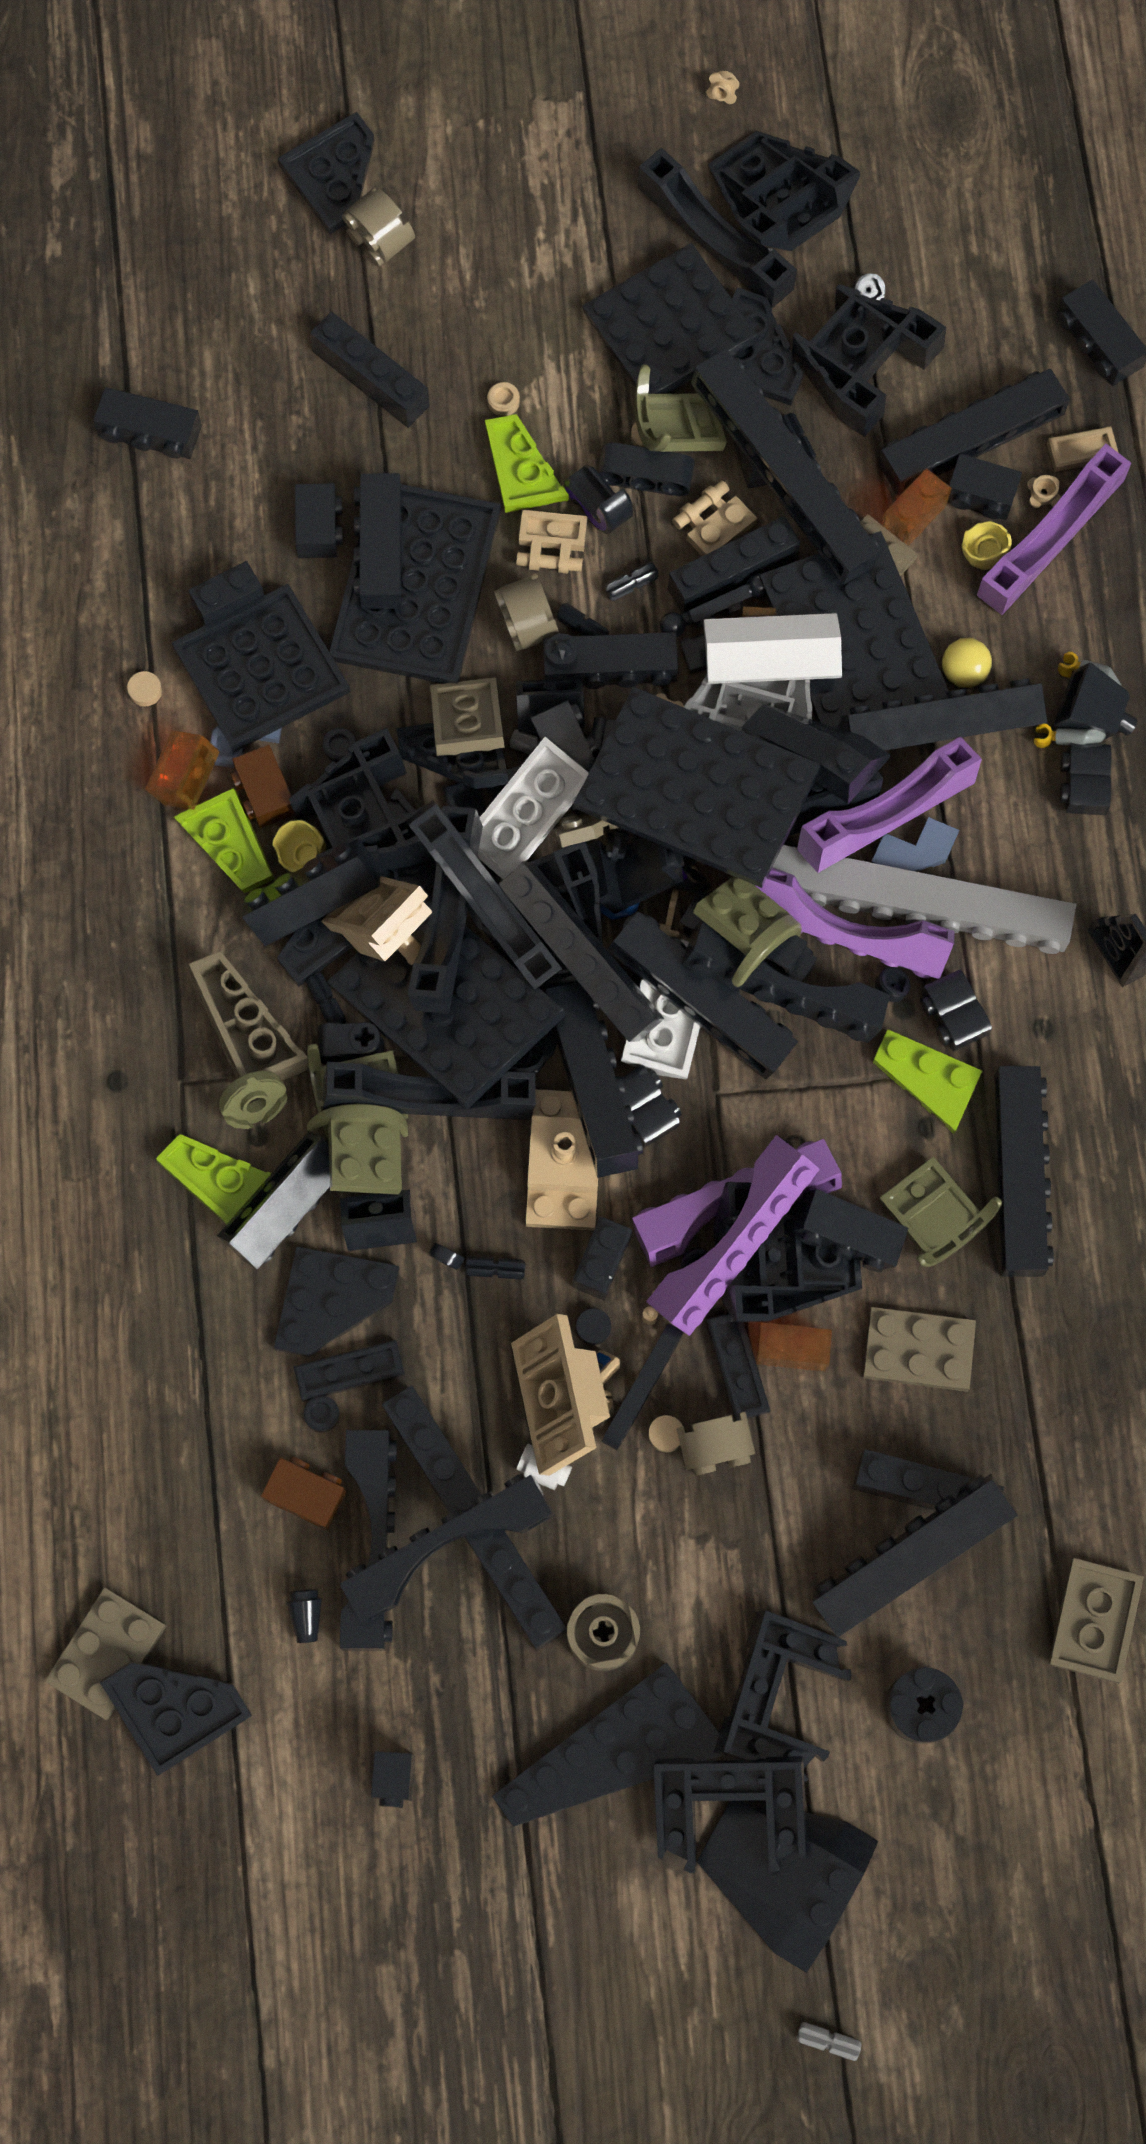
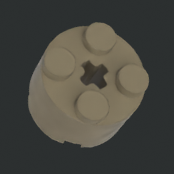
[342,187,415,267]
[494,574,560,651]
[676,1412,756,1476]
[567,1594,640,1671]

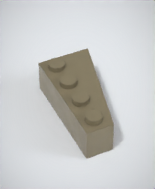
[189,951,308,1081]

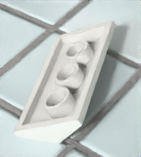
[704,613,842,684]
[478,737,589,880]
[620,936,700,1079]

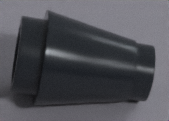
[286,1589,322,1643]

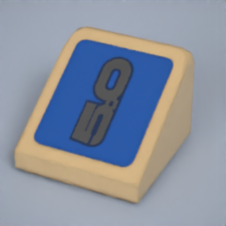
[596,1350,620,1386]

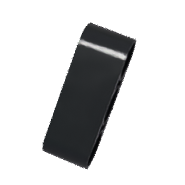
[598,443,695,496]

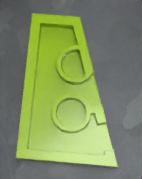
[485,414,569,513]
[174,788,275,893]
[873,1029,982,1134]
[156,1134,271,1225]

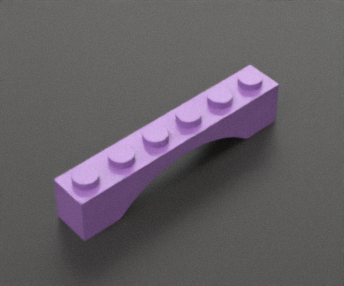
[977,444,1131,615]
[797,736,982,873]
[755,868,954,979]
[646,1135,820,1336]
[632,1139,842,1267]

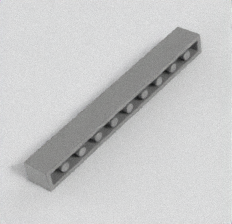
[772,845,1076,954]

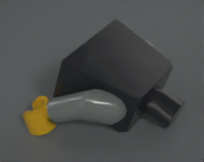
[1034,652,1137,748]

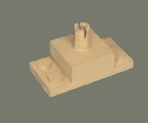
[322,876,432,965]
[526,1089,598,1231]
[511,1314,613,1476]

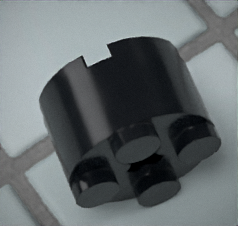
[886,1667,964,1744]

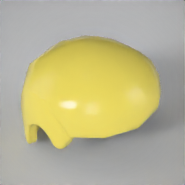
[961,521,1012,570]
[942,638,992,688]
[272,820,327,873]

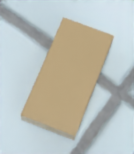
[1047,426,1119,472]

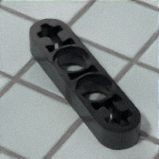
[602,1323,684,1450]

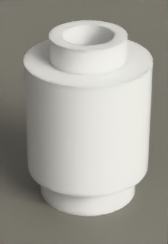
[517,1444,572,1490]

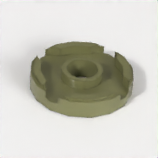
[219,1071,287,1129]

